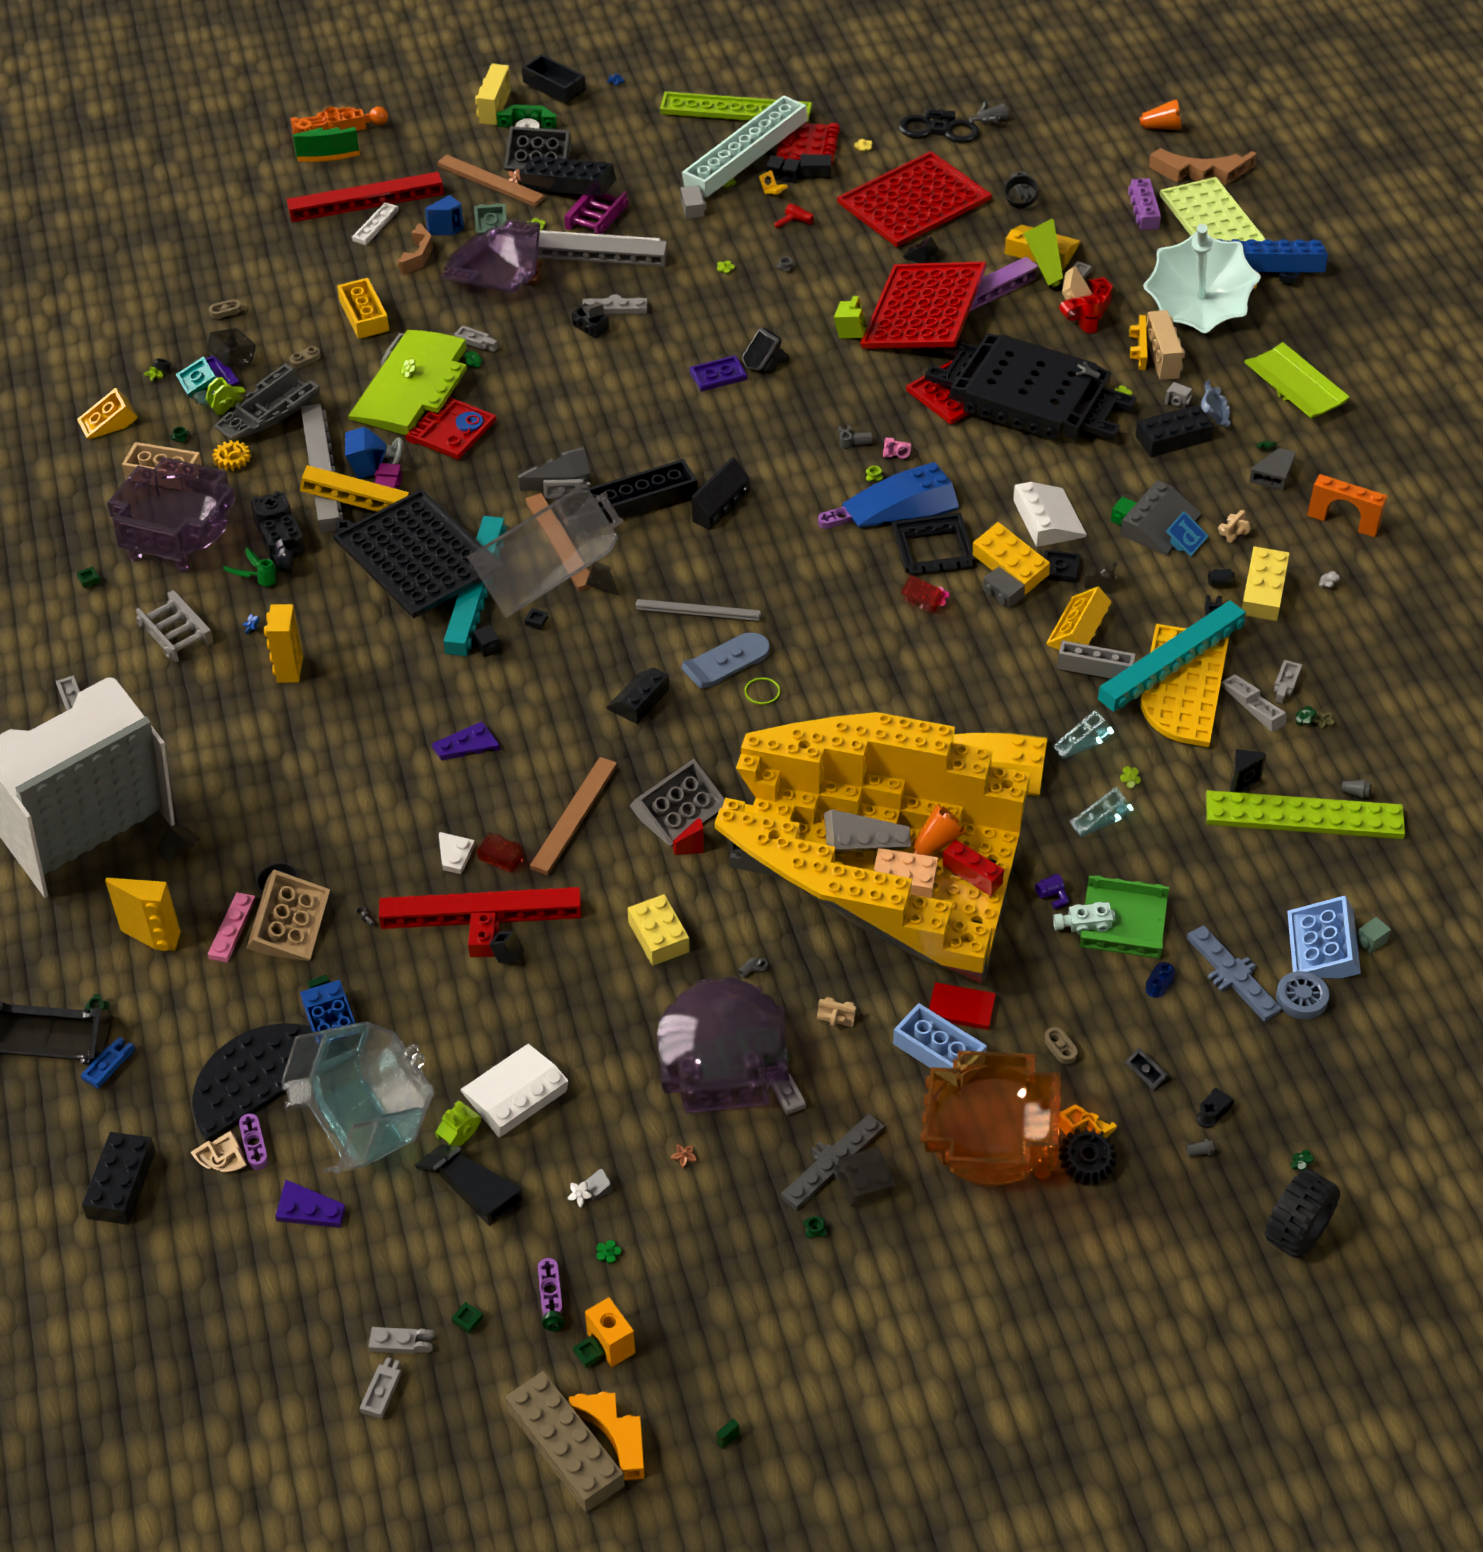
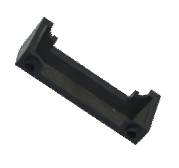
[0,1002,113,1064]

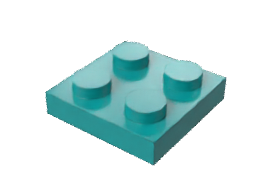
[176,356,217,398]

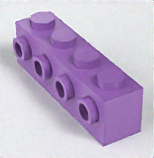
[1128,178,1161,230]

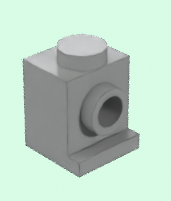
[1164,382,1193,409]

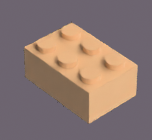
[874,848,938,898]

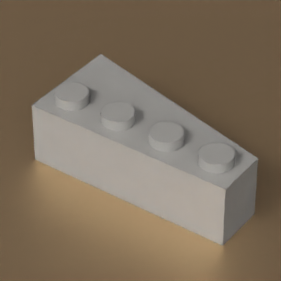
[824,809,911,853]

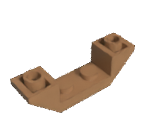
[398,223,433,275]

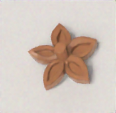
[509,168,521,184]
[671,1144,697,1168]

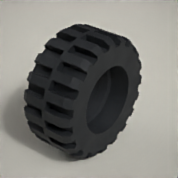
[1264,1169,1341,1258]

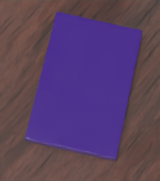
[689,355,747,392]

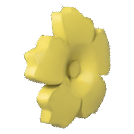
[854,139,872,151]

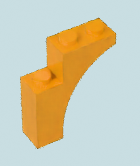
[569,1392,645,1481]

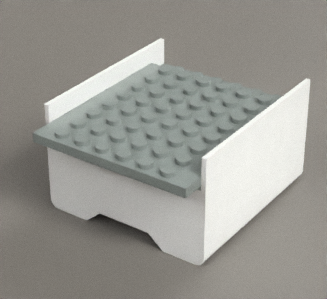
[0,677,175,898]

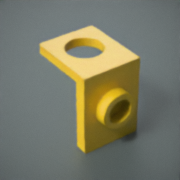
[759,170,788,195]

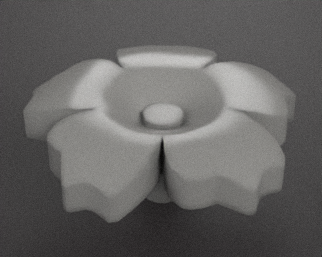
[1319,571,1340,588]

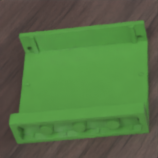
[1079,876,1169,959]

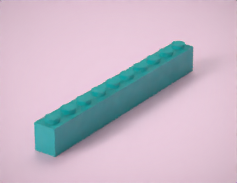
[443,516,508,656]
[1098,600,1246,712]

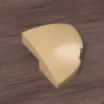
[191,1131,247,1173]

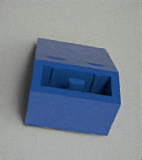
[300,980,358,1043]

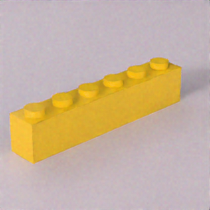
[300,465,409,512]

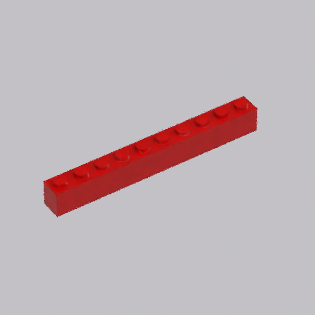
[286,172,444,222]
[379,887,581,929]

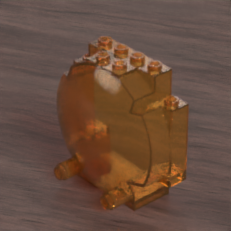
[921,1051,1061,1186]

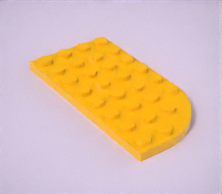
[1140,624,1229,747]

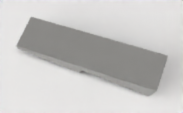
[1221,675,1286,732]

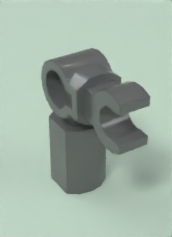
[838,425,872,448]

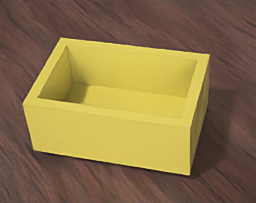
[628,894,690,966]

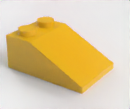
[77,388,138,440]

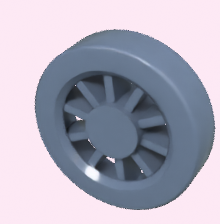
[1276,971,1330,1020]

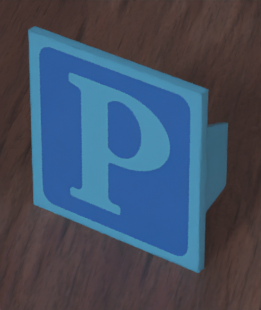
[1166,511,1208,557]

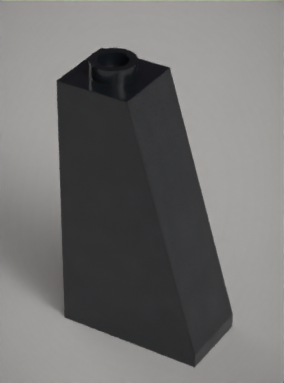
[439,1153,523,1226]

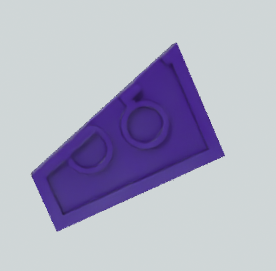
[432,721,500,761]
[275,1179,345,1228]

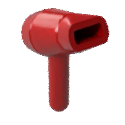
[774,203,814,228]

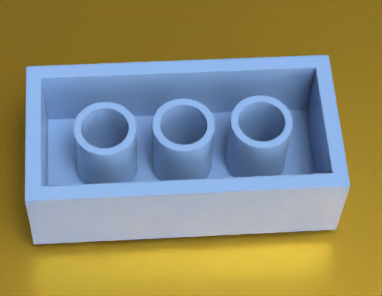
[893,1003,987,1087]

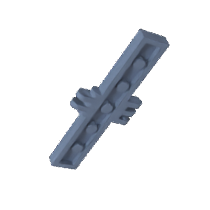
[1187,925,1281,1022]

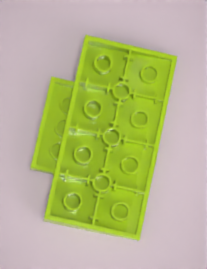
[348,330,467,435]

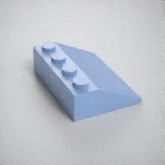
[1287,895,1361,979]

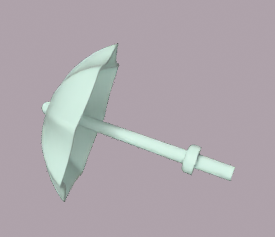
[1143,224,1261,333]

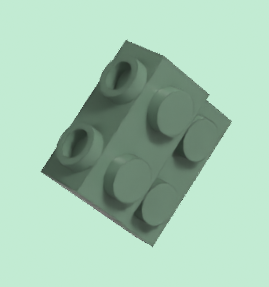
[474,203,508,236]

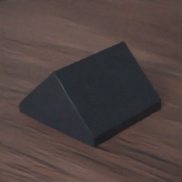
[1230,749,1266,793]

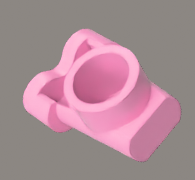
[883,437,911,459]

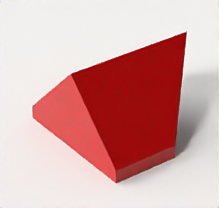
[673,818,704,855]

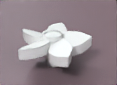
[568,1181,592,1207]

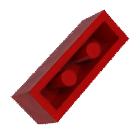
[942,839,1004,896]

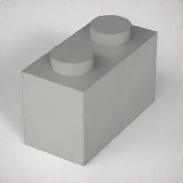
[681,185,707,219]

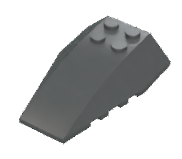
[214,363,321,440]

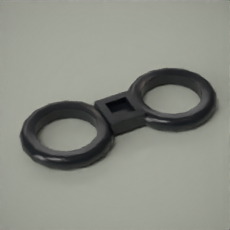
[899,115,979,143]

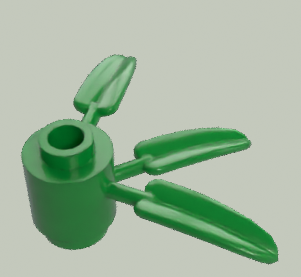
[223,547,280,587]

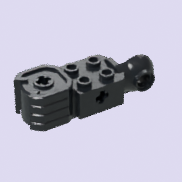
[251,491,305,573]

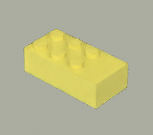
[475,64,511,125]
[1242,547,1289,621]

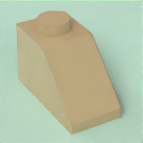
[1062,266,1092,300]

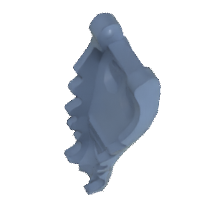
[1201,379,1231,427]

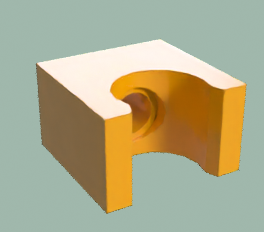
[585,1297,635,1368]

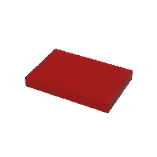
[929,982,996,1030]

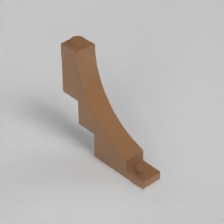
[1149,148,1257,186]

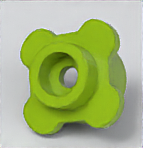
[866,466,883,481]

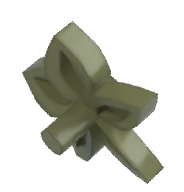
[1312,711,1334,730]

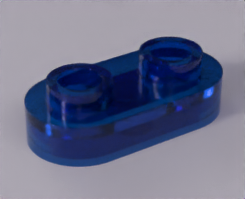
[1145,962,1175,998]

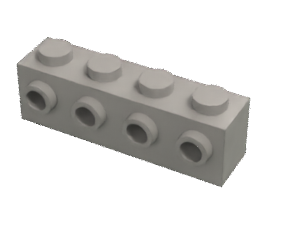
[1057,641,1135,679]

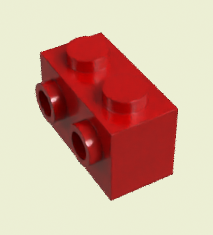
[468,913,500,957]

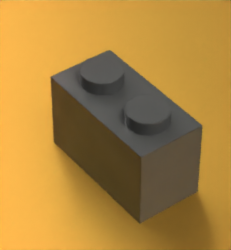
[983,566,1025,609]

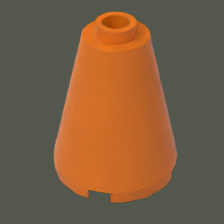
[1140,100,1182,130]
[912,803,967,856]

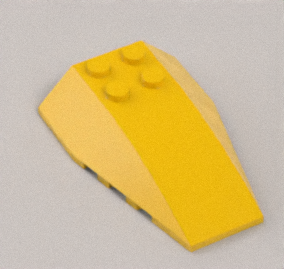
[954,733,1047,797]

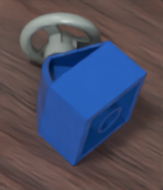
[345,427,403,479]

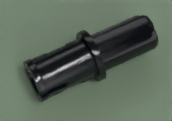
[925,109,956,121]

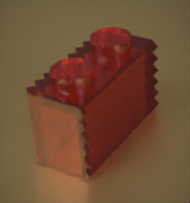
[477,832,524,873]

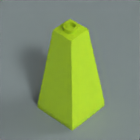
[1023,218,1063,288]

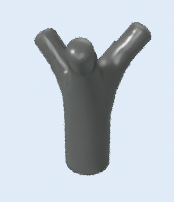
[1076,362,1101,379]

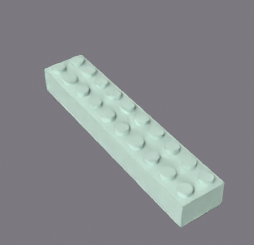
[682,95,808,197]

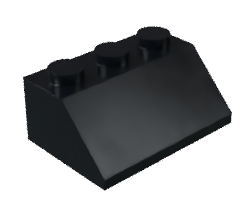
[607,667,669,724]

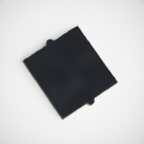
[415,1144,461,1170]

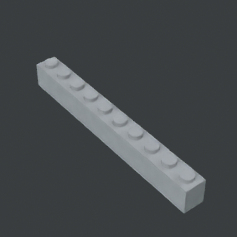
[507,231,667,267]
[301,404,343,533]

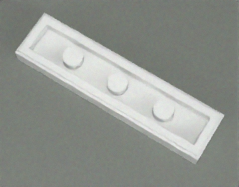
[352,202,399,245]

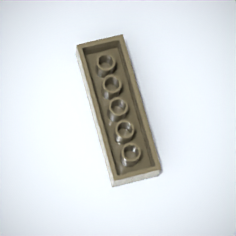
[505,1371,625,1513]

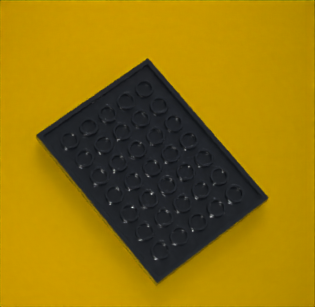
[333,489,503,619]

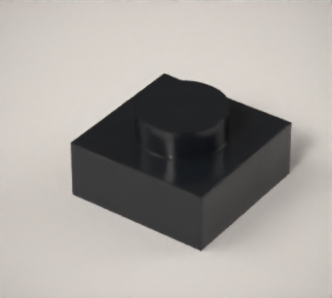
[1279,272,1301,285]
[524,608,549,630]

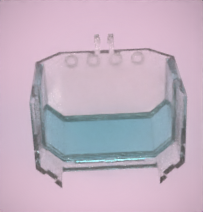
[281,1021,435,1173]

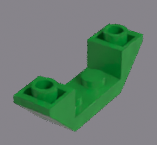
[496,105,557,129]

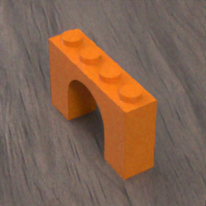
[1307,474,1387,537]

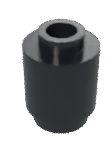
[1208,568,1235,587]

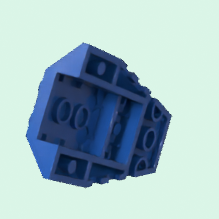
[842,462,959,527]

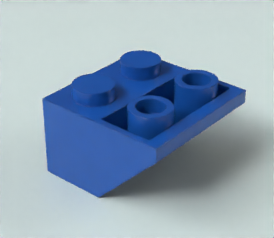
[425,195,464,236]

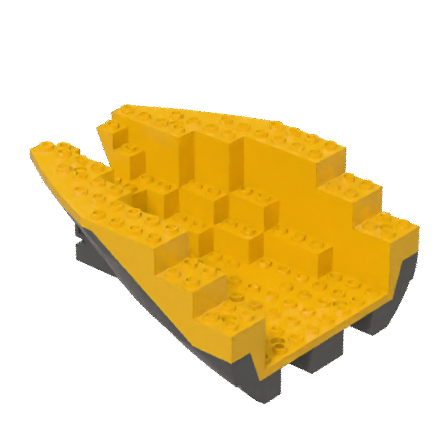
[715,712,1030,983]

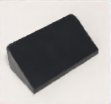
[1125,1048,1172,1091]

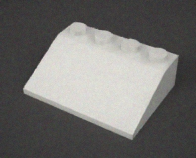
[1013,482,1087,547]
[461,1044,568,1138]

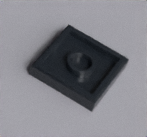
[1044,549,1080,583]

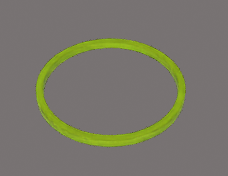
[745,677,780,705]

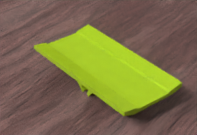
[1244,342,1350,418]

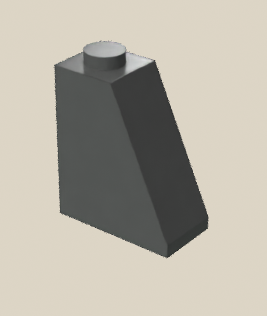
[1249,448,1296,491]

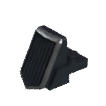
[742,327,790,372]

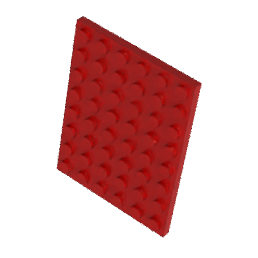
[837,151,992,247]
[860,261,987,349]

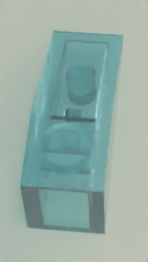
[1052,710,1114,759]
[1070,787,1134,837]

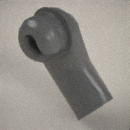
[738,958,768,978]

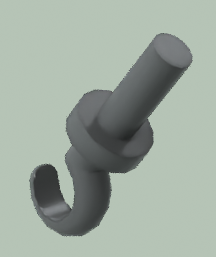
[355,906,375,926]

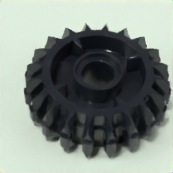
[1058,1127,1117,1186]

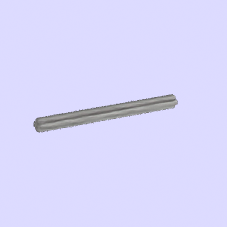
[636,599,761,621]

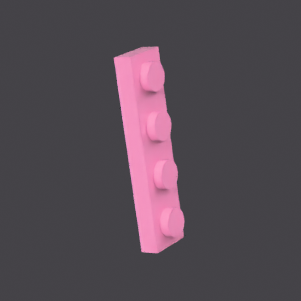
[208,892,256,963]

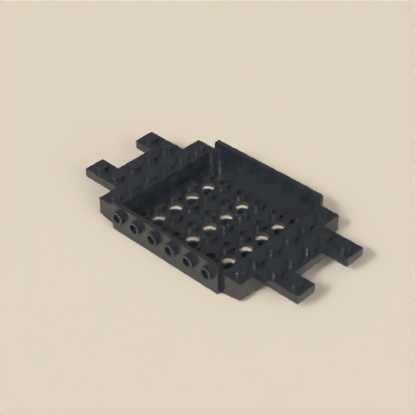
[924,334,1137,441]

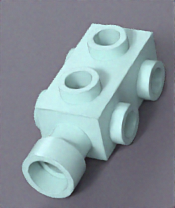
[1053,902,1115,935]

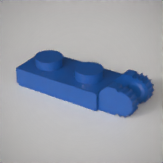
[81,1037,135,1089]

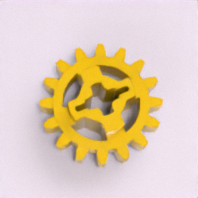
[213,440,251,471]

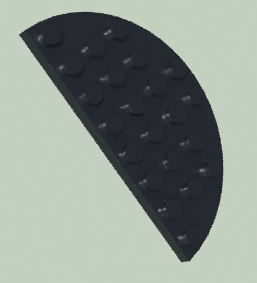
[192,1023,348,1142]

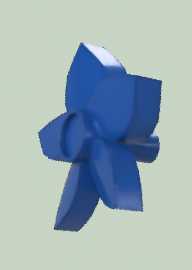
[607,73,625,86]
[243,614,260,634]

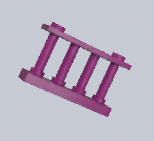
[564,191,629,235]

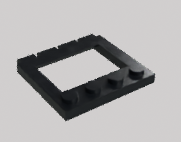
[892,513,975,576]

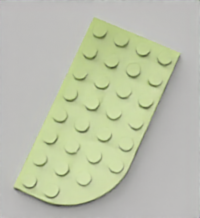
[1160,177,1265,241]

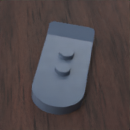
[681,633,769,688]

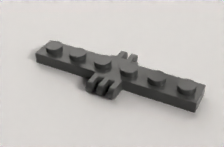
[781,1114,885,1211]

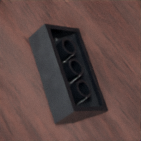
[692,457,750,530]

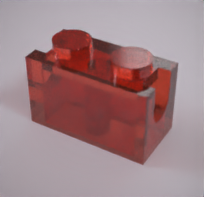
[900,574,946,613]

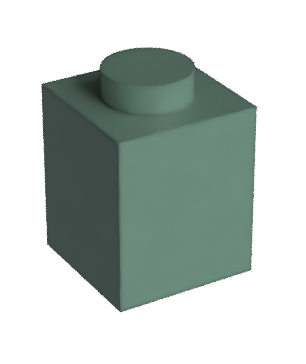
[1357,917,1391,953]

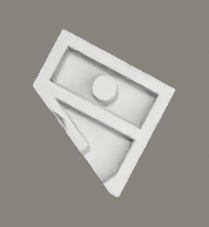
[439,832,475,874]

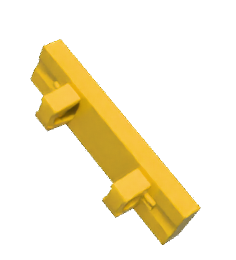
[1129,315,1147,370]

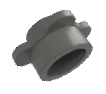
[776,257,795,272]

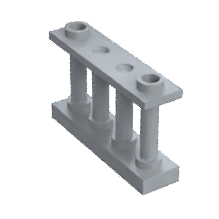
[136,590,214,662]

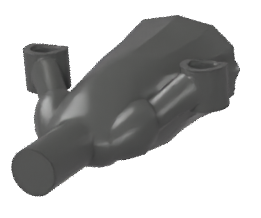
[969,100,1009,123]

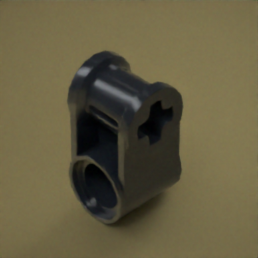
[1197,1088,1234,1128]

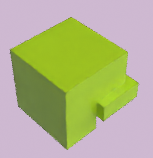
[834,296,867,338]

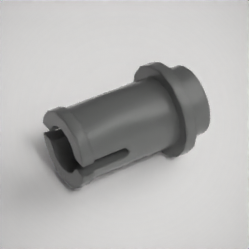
[1186,1139,1214,1158]

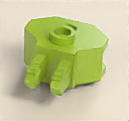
[206,377,245,415]
[435,1100,481,1146]

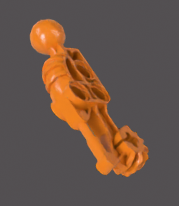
[291,106,388,134]

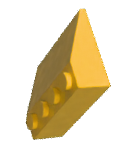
[1004,225,1081,270]
[105,878,181,951]

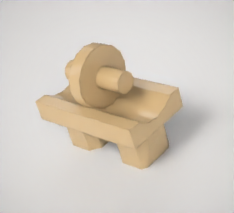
[1218,510,1251,543]
[817,997,856,1027]

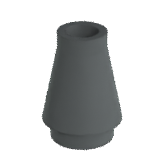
[1341,780,1371,799]

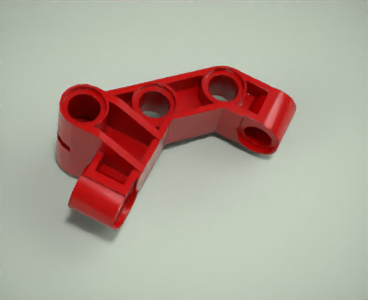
[1059,277,1113,333]

